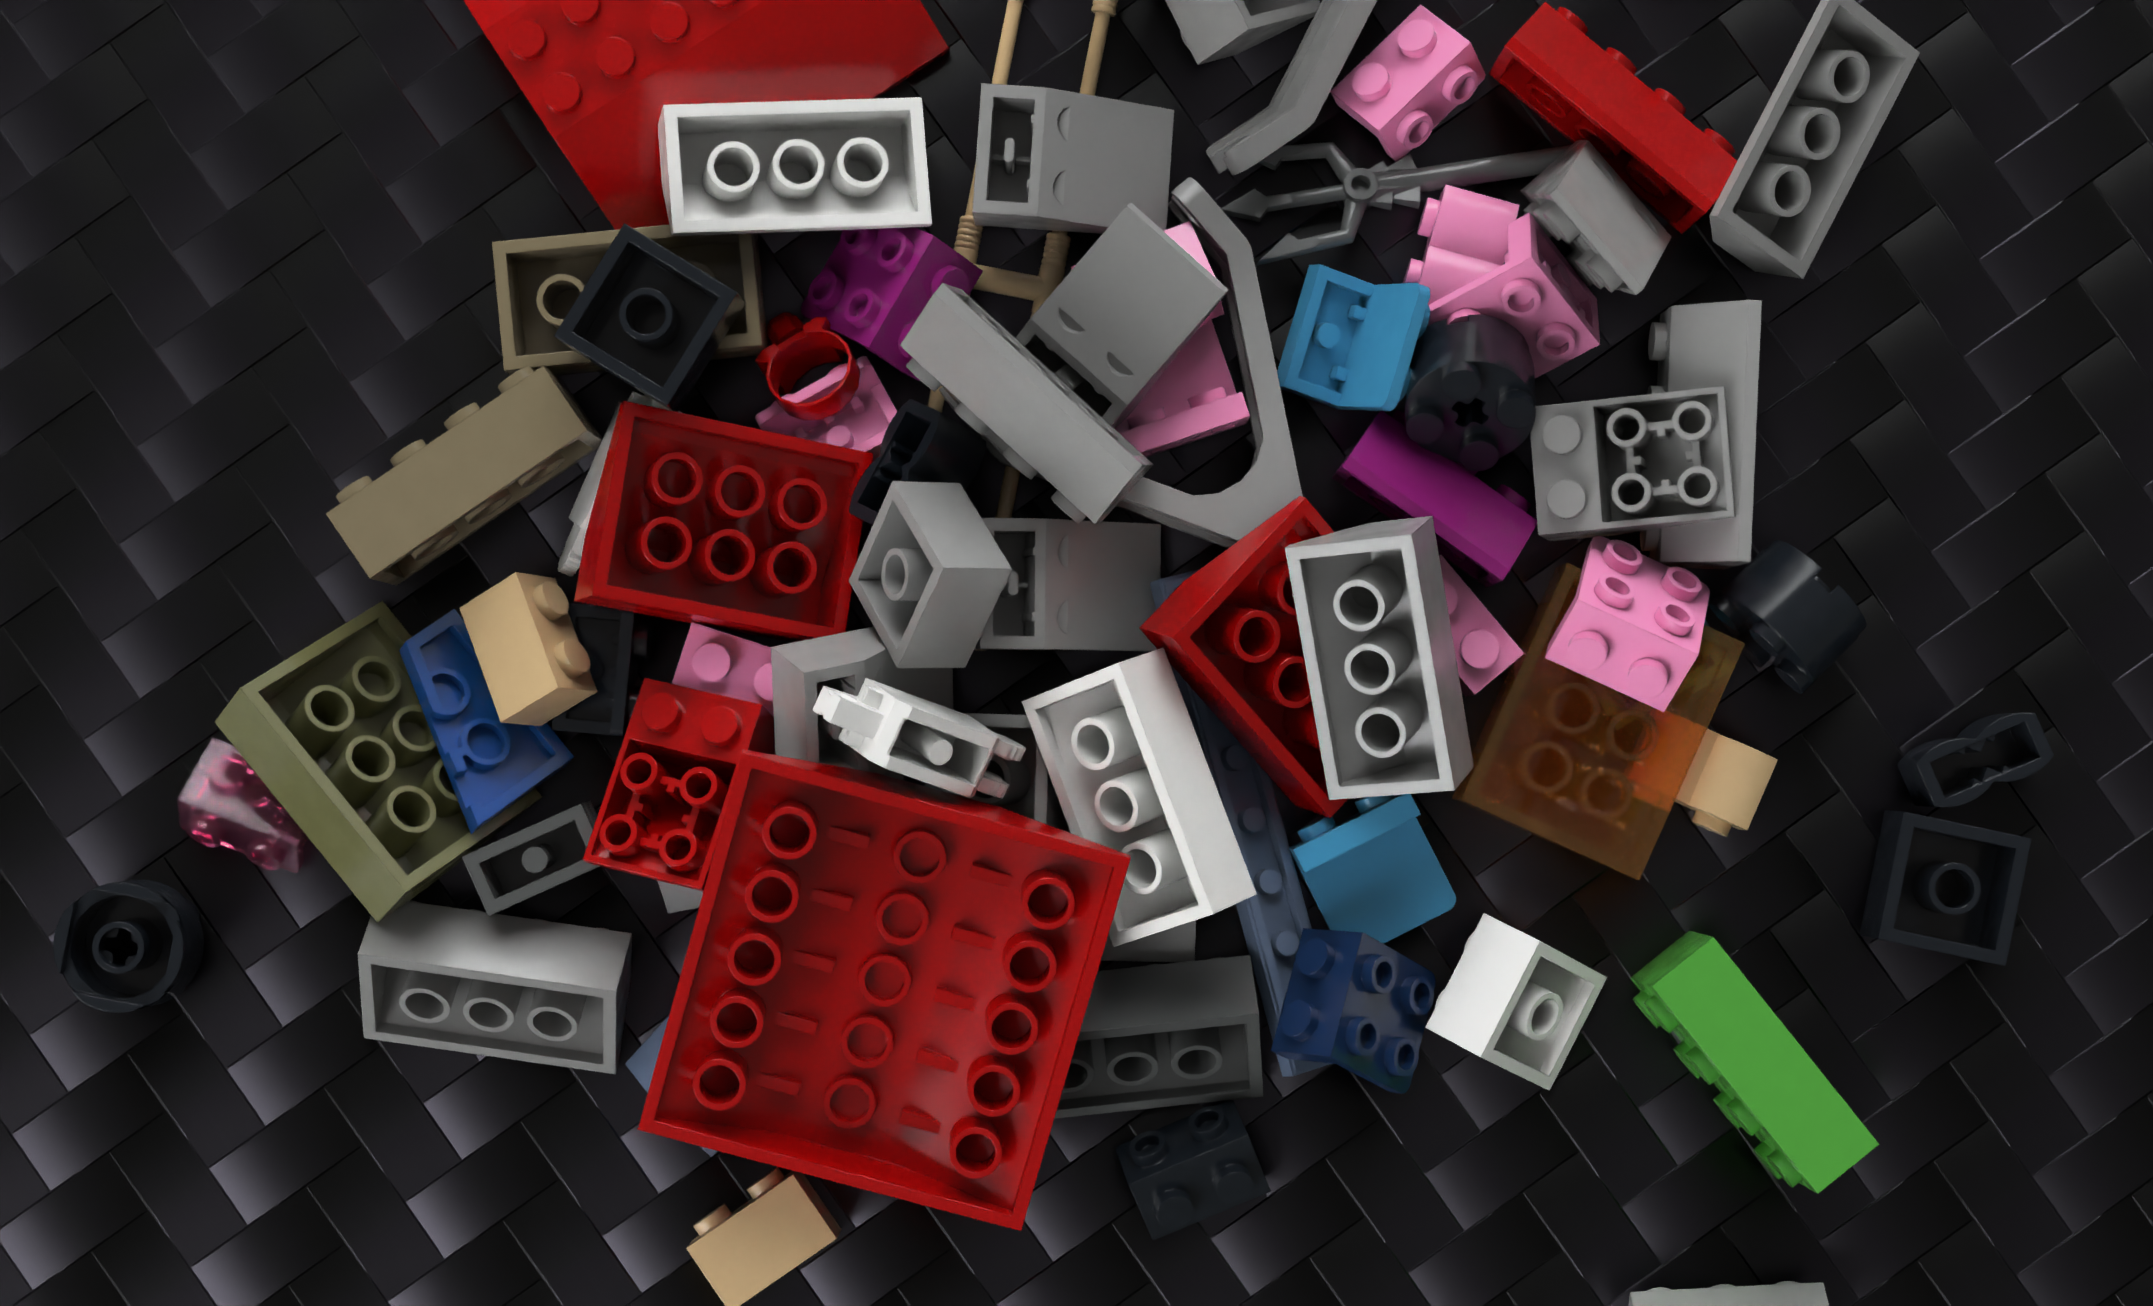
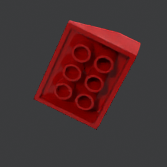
[574,401,873,642]
[1139,496,1348,818]

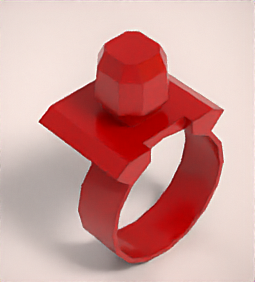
[755,312,860,421]

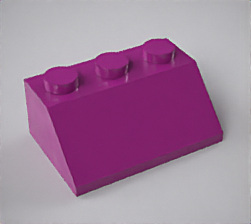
[1332,410,1537,588]

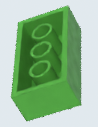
[1630,931,1879,1194]

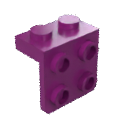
[801,227,983,381]

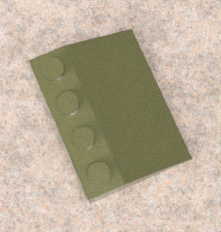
[215,601,542,923]

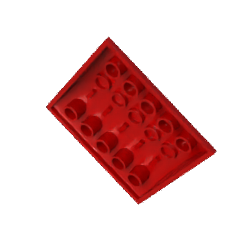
[463,0,950,230]
[638,749,1131,1231]

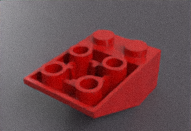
[583,678,775,891]

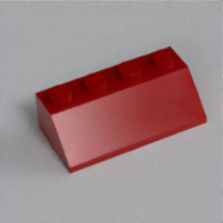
[1488,2,1737,234]

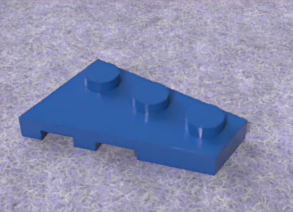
[399,609,574,834]

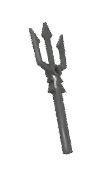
[1221,142,1573,266]

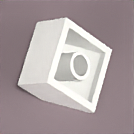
[1425,913,1607,1091]

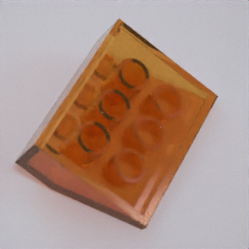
[1452,563,1745,880]

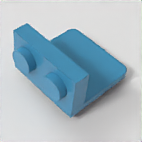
[1277,264,1430,411]
[1289,794,1456,944]

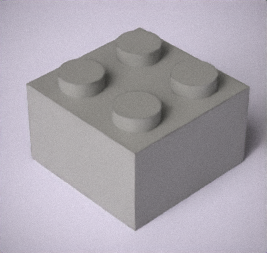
[849,481,1012,668]

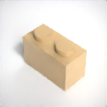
[459,572,598,726]
[686,1167,842,1306]

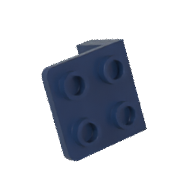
[1271,928,1436,1093]

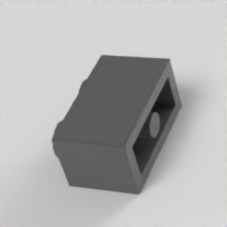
[462,800,600,916]

